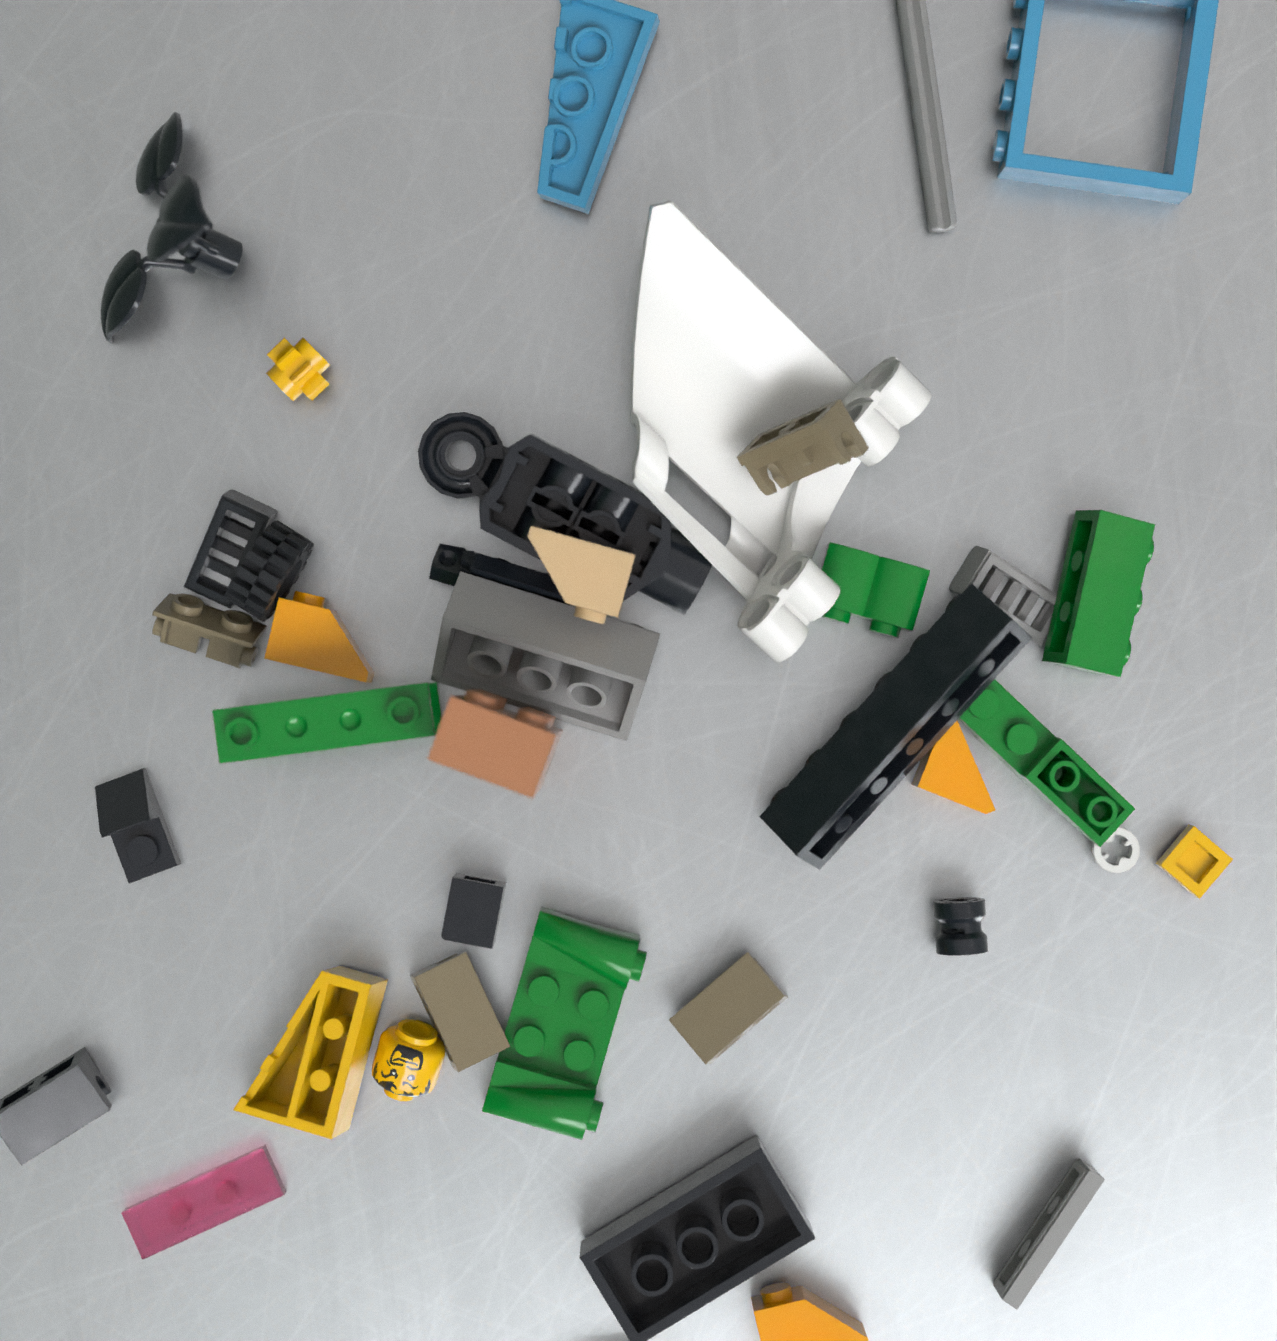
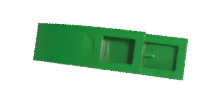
[959,679,1135,847]

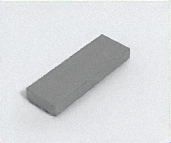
[993,1158,1105,1310]

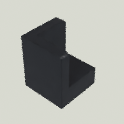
[441,873,507,949]

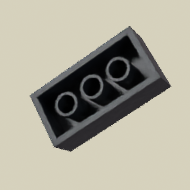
[579,1135,816,1341]

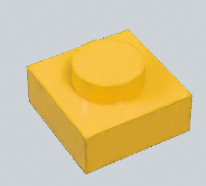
[1155,825,1233,899]

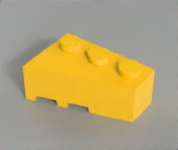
[233,966,388,1139]

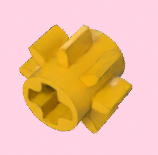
[266,337,331,401]

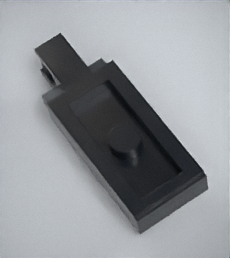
[429,544,570,605]

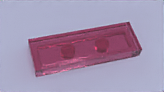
[121,1145,287,1260]

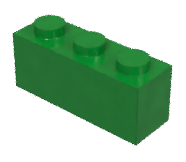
[1042,510,1155,677]

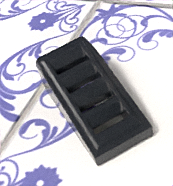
[184,489,277,609]

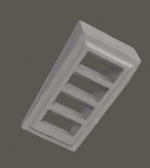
[949,546,1057,646]

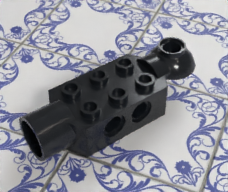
[418,412,712,615]

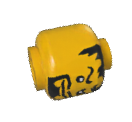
[372,1019,445,1101]

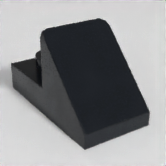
[95,768,181,884]

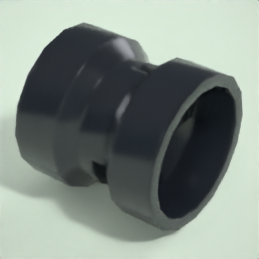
[933,897,988,956]

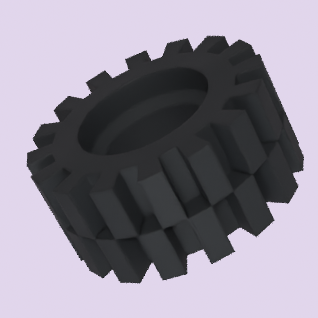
[226,520,314,622]

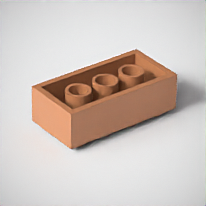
[427,688,563,798]

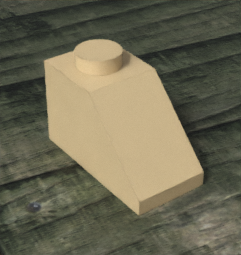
[528,526,635,624]

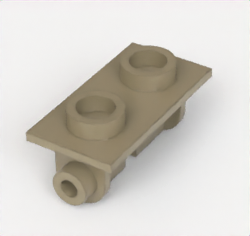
[152,593,267,669]

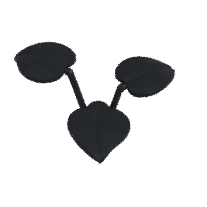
[100,112,243,343]

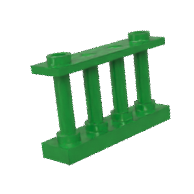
[212,682,443,764]

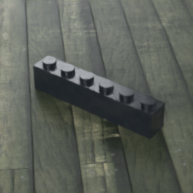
[759,583,1032,870]

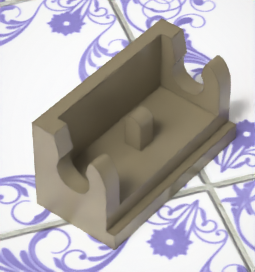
[736,399,869,496]
[410,951,510,1072]
[669,952,788,1065]

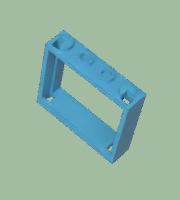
[992,0,1219,204]

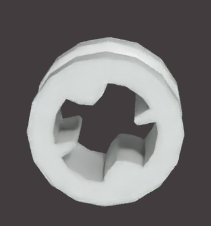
[1091,826,1140,873]

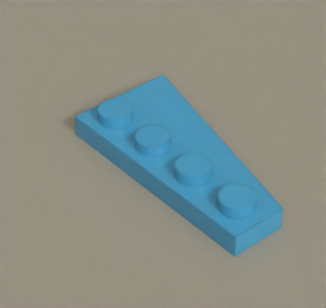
[537,0,660,214]

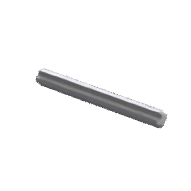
[896,0,957,233]

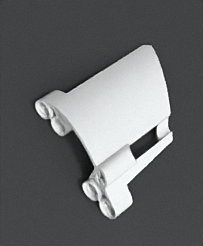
[630,200,932,662]

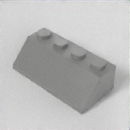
[431,571,661,741]

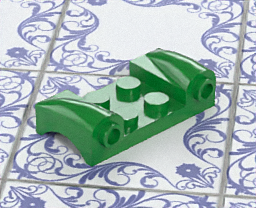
[482,906,647,1140]

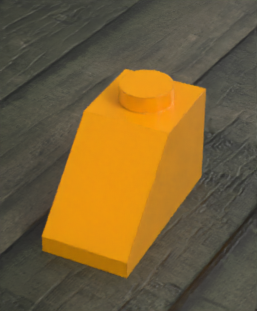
[264,591,375,683]
[751,1282,868,1341]

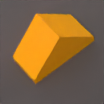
[911,721,996,814]

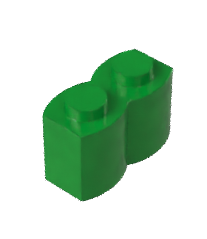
[821,542,930,638]

